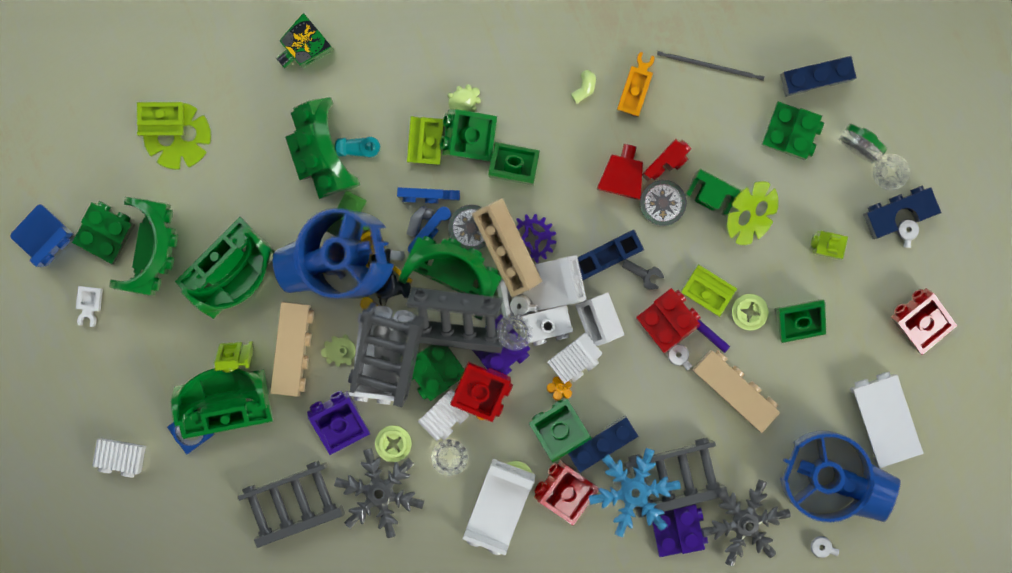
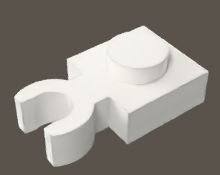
[76,286,103,327]

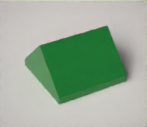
[488,142,540,185]
[774,299,826,343]

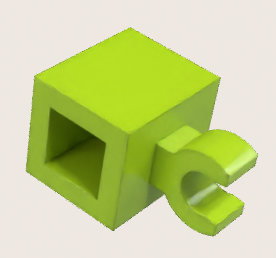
[810,231,848,259]

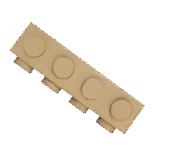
[471,198,542,297]
[270,302,314,397]
[692,350,780,433]

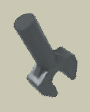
[622,259,664,289]

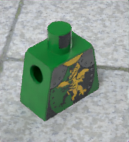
[276,13,334,69]

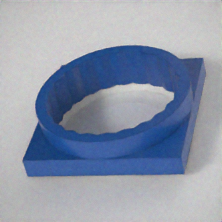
[167,409,215,455]

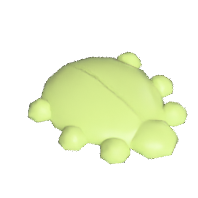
[447,84,481,111]
[321,334,356,367]

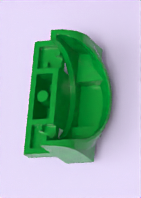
[285,97,360,199]
[109,197,178,295]
[175,217,275,319]
[398,236,502,320]
[171,368,273,439]

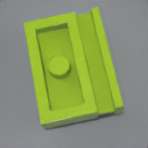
[137,102,184,136]
[407,116,444,165]
[681,264,737,317]
[214,341,254,372]

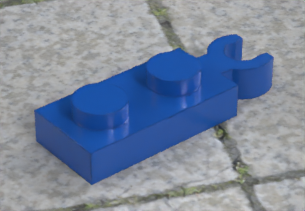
[397,187,460,204]

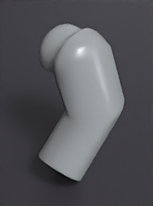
[407,206,434,237]

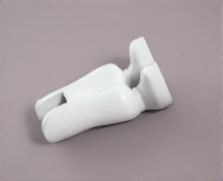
[373,306,415,373]

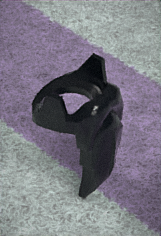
[371,249,411,306]

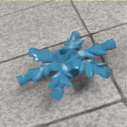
[588,448,681,537]

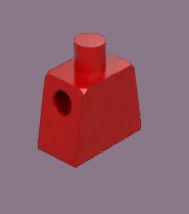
[597,144,643,200]

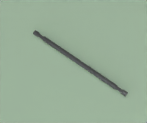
[657,51,764,81]

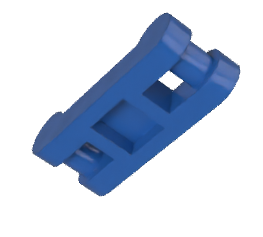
[408,207,452,253]

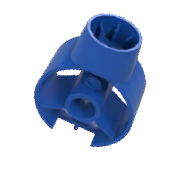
[273,209,394,299]
[780,431,901,522]

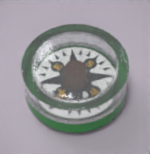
[839,124,888,165]
[639,180,687,226]
[448,205,486,250]

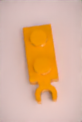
[617,52,655,117]

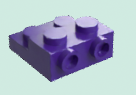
[472,314,530,375]
[307,391,370,455]
[652,504,708,557]

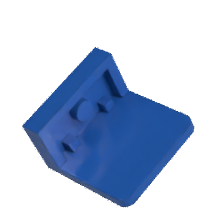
[10,205,73,267]

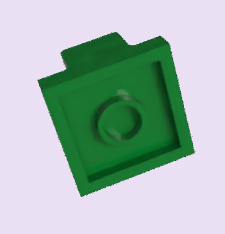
[685,169,742,217]

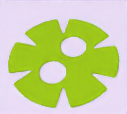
[143,103,211,169]
[727,181,778,245]

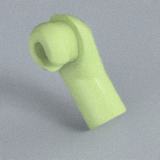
[571,70,596,104]

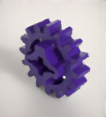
[516,214,556,263]

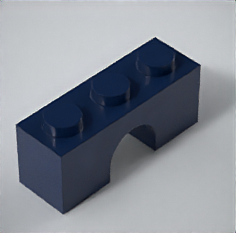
[780,56,856,97]
[863,185,941,239]
[577,230,644,281]
[568,416,639,473]

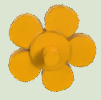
[546,377,572,401]

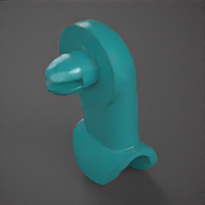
[335,137,380,158]

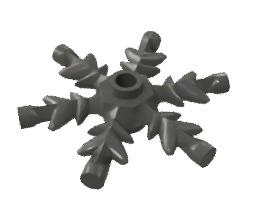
[334,448,425,538]
[701,479,791,566]

